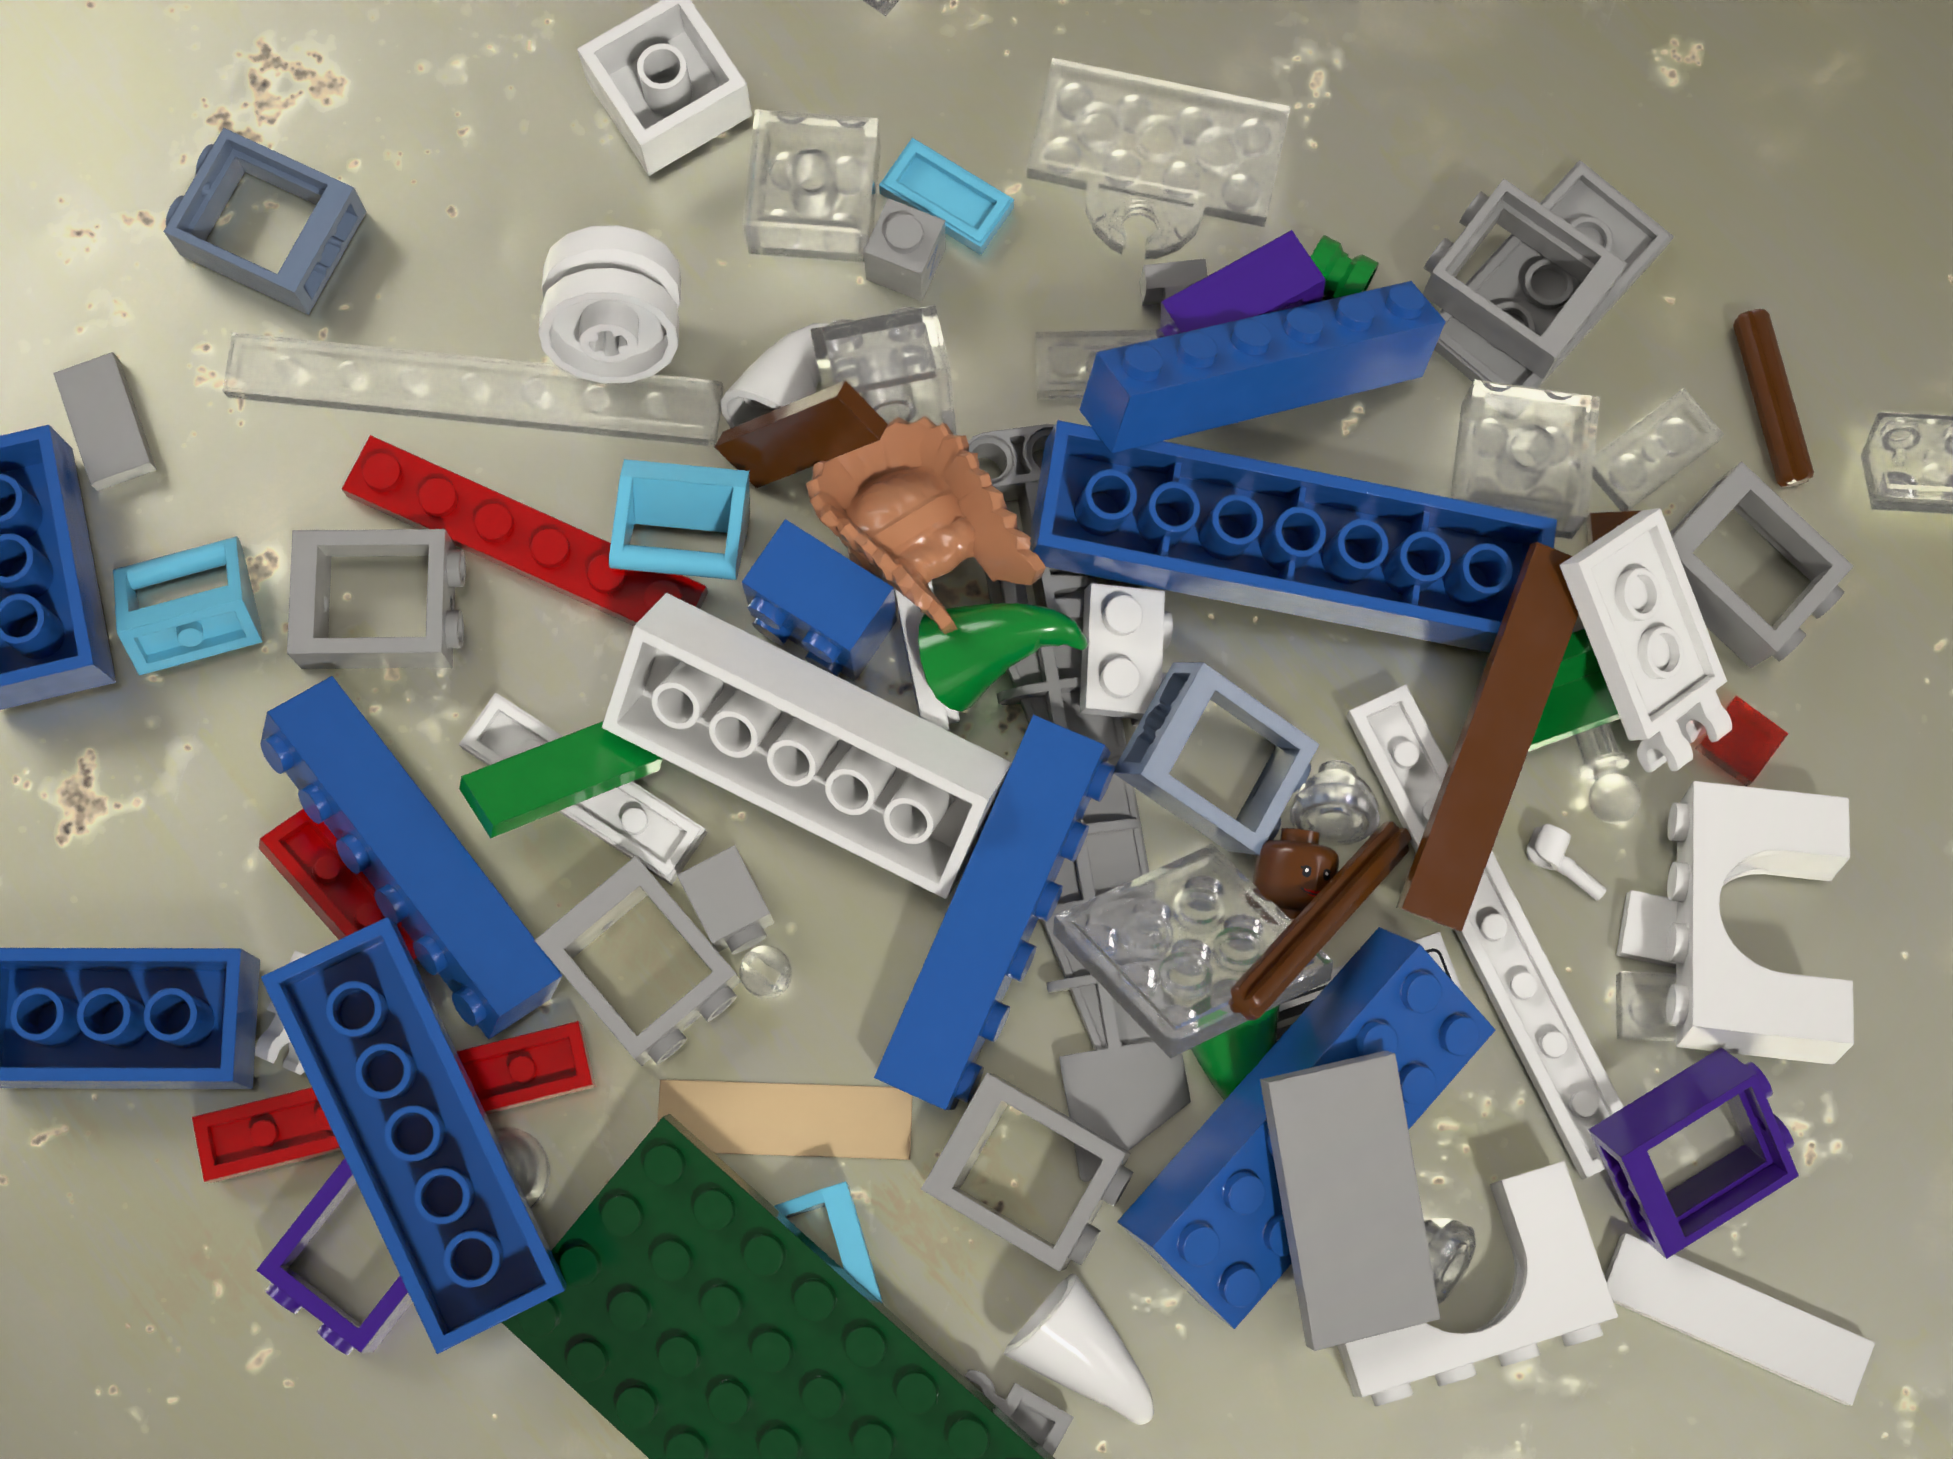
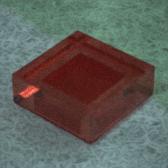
[1695,695,1789,787]

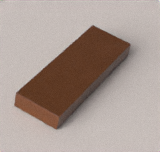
[714,380,888,488]

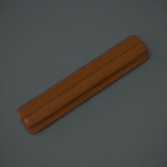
[1733,309,1814,487]

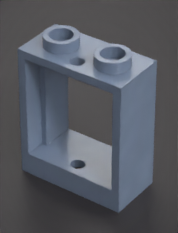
[163,128,367,315]
[1114,662,1319,855]

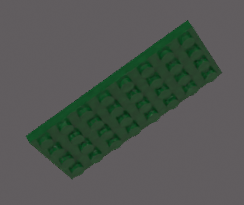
[501,1114,1055,1459]

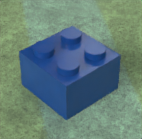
[742,519,897,682]

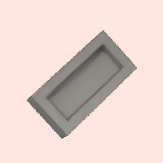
[53,352,157,491]

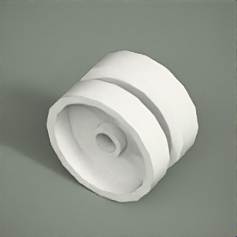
[538,225,681,384]

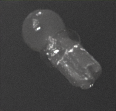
[1575,723,1641,824]

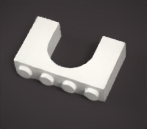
[1666,781,1854,1065]
[1337,1161,1618,1406]

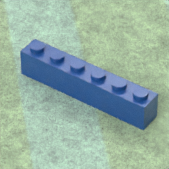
[1079,281,1446,454]
[260,676,563,1040]
[874,714,1115,1110]

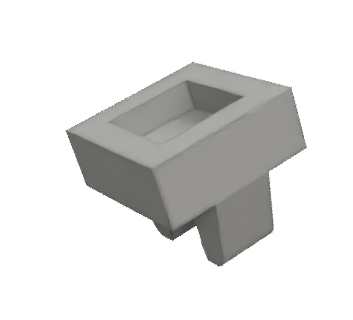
[1139,259,1208,305]

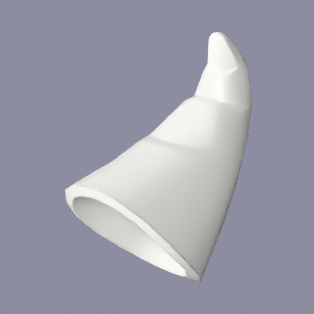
[720,323,860,428]
[1004,1273,1154,1425]

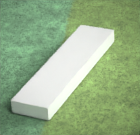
[459,693,707,886]
[1605,1233,1875,1405]

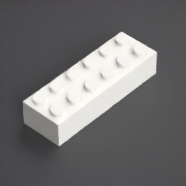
[602,593,1012,899]

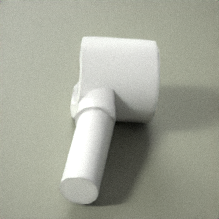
[1527,824,1607,901]

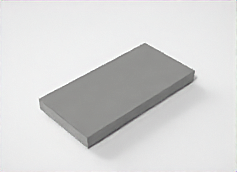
[1434,160,1674,415]
[1260,1051,1440,1351]

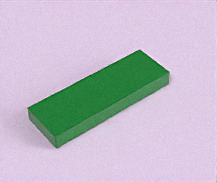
[459,721,663,839]

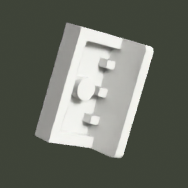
[1080,583,1173,726]

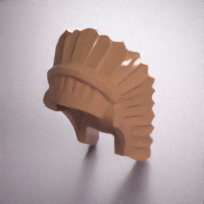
[806,416,1046,634]

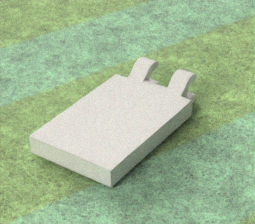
[1560,508,1732,772]

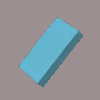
[879,138,1014,255]

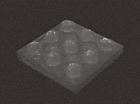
[1053,844,1333,1059]

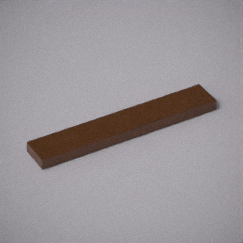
[1396,542,1579,932]

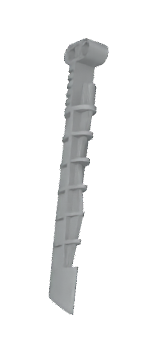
[968,424,1191,1182]

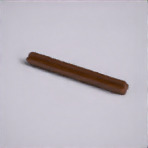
[1228,821,1412,1020]

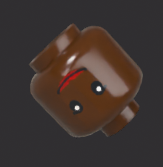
[1252,828,1339,923]

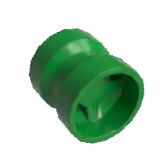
[1311,235,1379,299]

